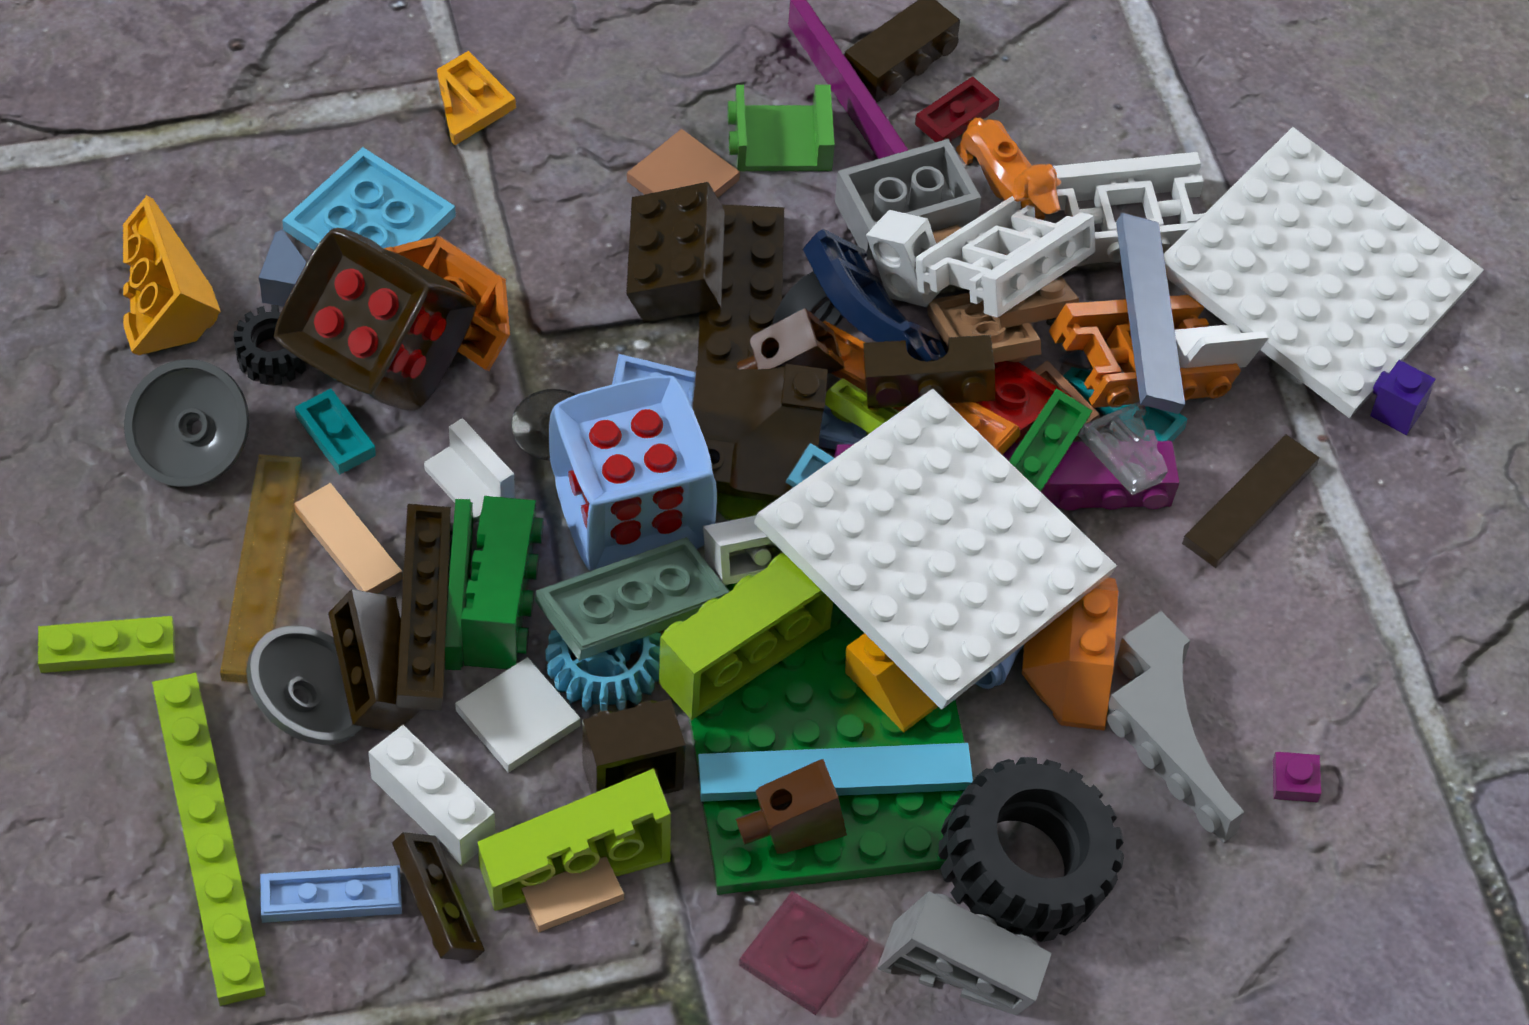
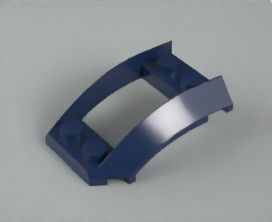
[803,229,948,362]

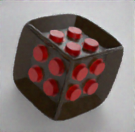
[274,228,476,411]

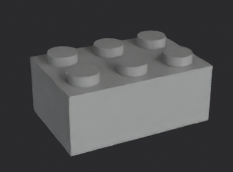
[835,139,981,261]

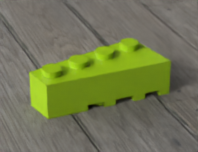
[477,768,671,911]

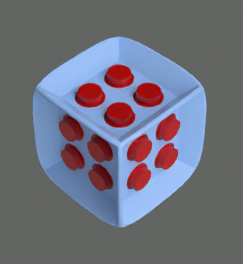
[549,375,717,571]

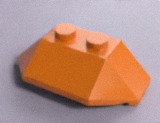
[383,236,510,371]
[1022,578,1119,731]

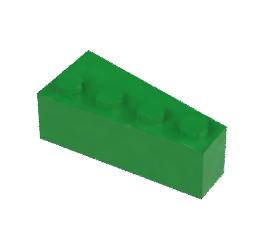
[461,496,544,670]

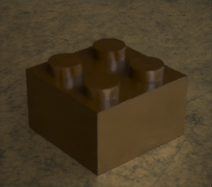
[582,699,686,794]

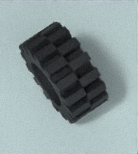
[234,305,308,385]

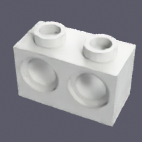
[866,210,941,307]

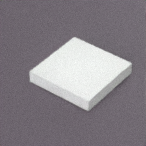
[455,657,581,773]

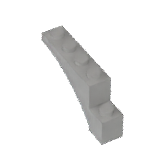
[1107,611,1244,843]

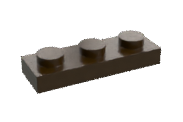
[392,832,485,961]

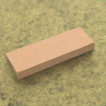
[294,483,403,594]

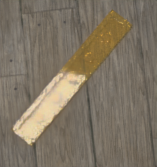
[220,454,302,683]

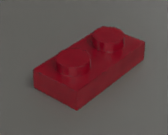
[915,76,1000,142]

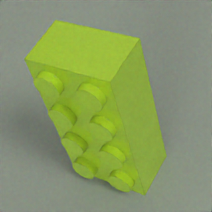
[659,553,833,720]

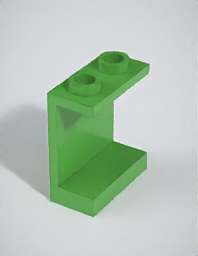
[727,85,835,171]

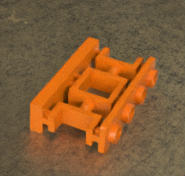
[1049,295,1241,408]

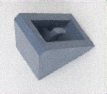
[259,229,307,307]

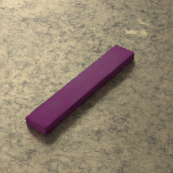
[788,0,908,159]

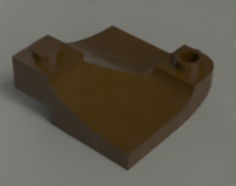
[691,364,828,502]

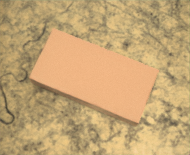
[521,856,624,932]

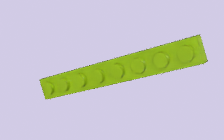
[152,673,266,1006]

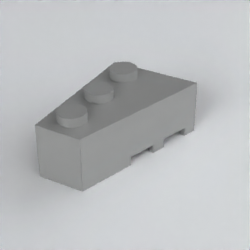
[877,891,1052,1016]

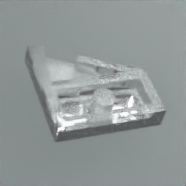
[1078,401,1168,495]

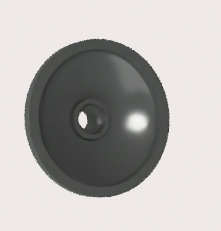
[124,359,249,488]
[246,626,363,745]

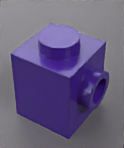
[1370,360,1436,435]

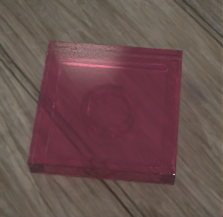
[739,891,868,1015]

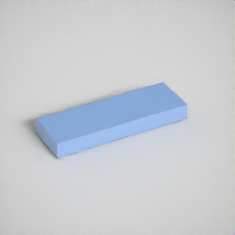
[260,865,402,923]

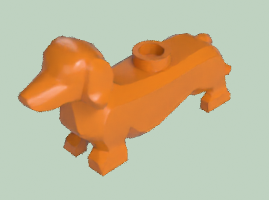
[956,118,1061,220]

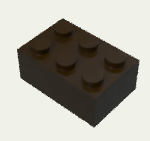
[626,182,725,323]

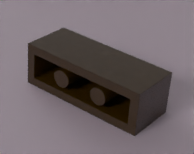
[844,0,960,103]
[328,589,421,732]

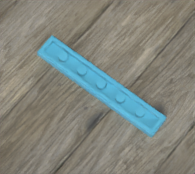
[698,743,973,801]

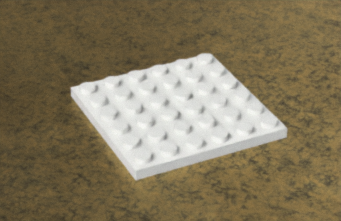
[1164,127,1484,418]
[753,389,1117,710]

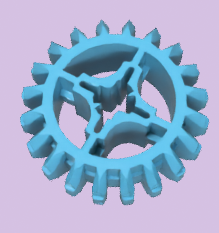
[545,630,661,711]

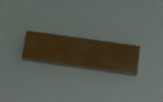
[1182,434,1320,568]

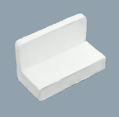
[1175,324,1269,368]
[424,418,515,522]

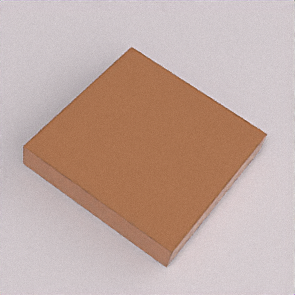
[627,129,740,198]

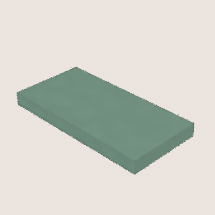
[535,537,730,661]

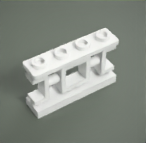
[1053,152,1205,267]
[915,196,1096,317]

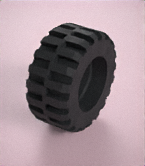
[938,757,1124,942]

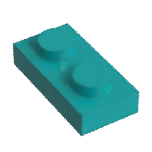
[295,388,376,475]

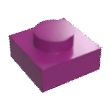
[1273,752,1321,802]

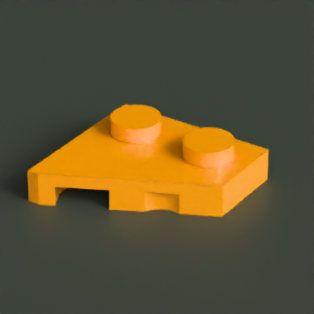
[437,51,516,145]

